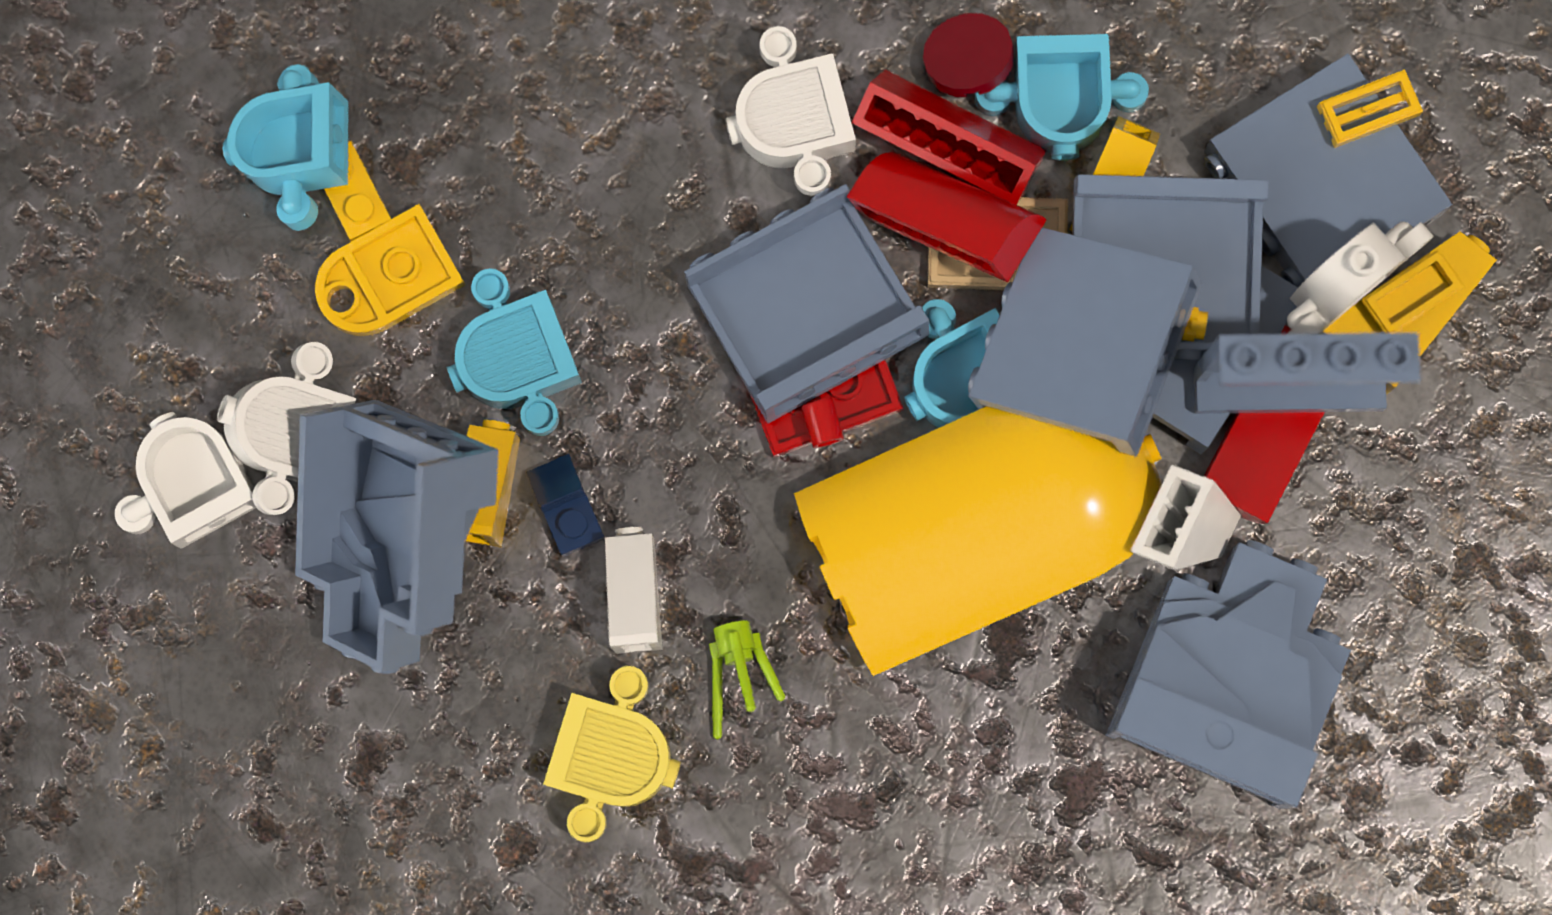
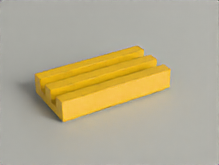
[1316,70,1423,148]

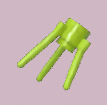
[709,620,785,740]

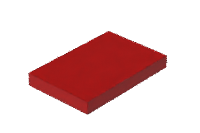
[749,360,904,458]

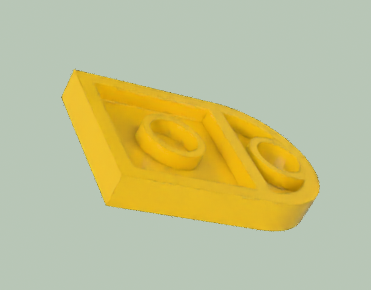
[315,204,466,336]

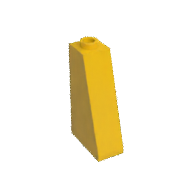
[1319,231,1497,395]

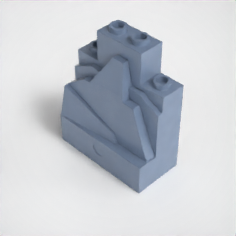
[295,400,499,674]
[1105,540,1351,810]

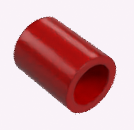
[801,398,844,448]

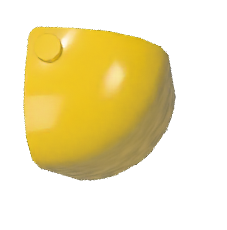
[794,406,1162,676]

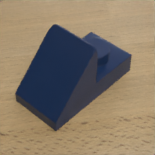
[526,454,605,557]

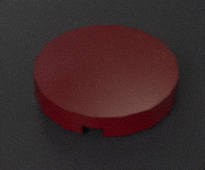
[923,13,1014,97]

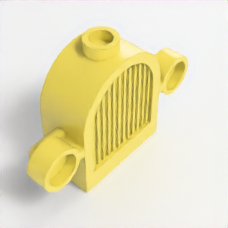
[543,666,681,842]

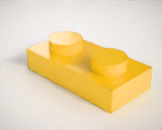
[324,141,391,242]

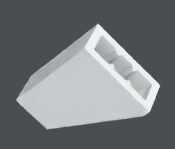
[1131,465,1241,570]
[605,527,663,654]

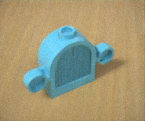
[975,34,1149,161]
[223,65,348,231]
[447,269,582,436]
[904,299,1000,428]

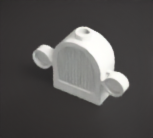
[725,26,856,196]
[1287,222,1434,334]
[217,342,356,515]
[115,412,256,549]

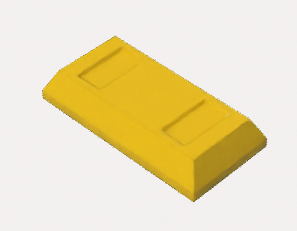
[1361,249,1466,333]

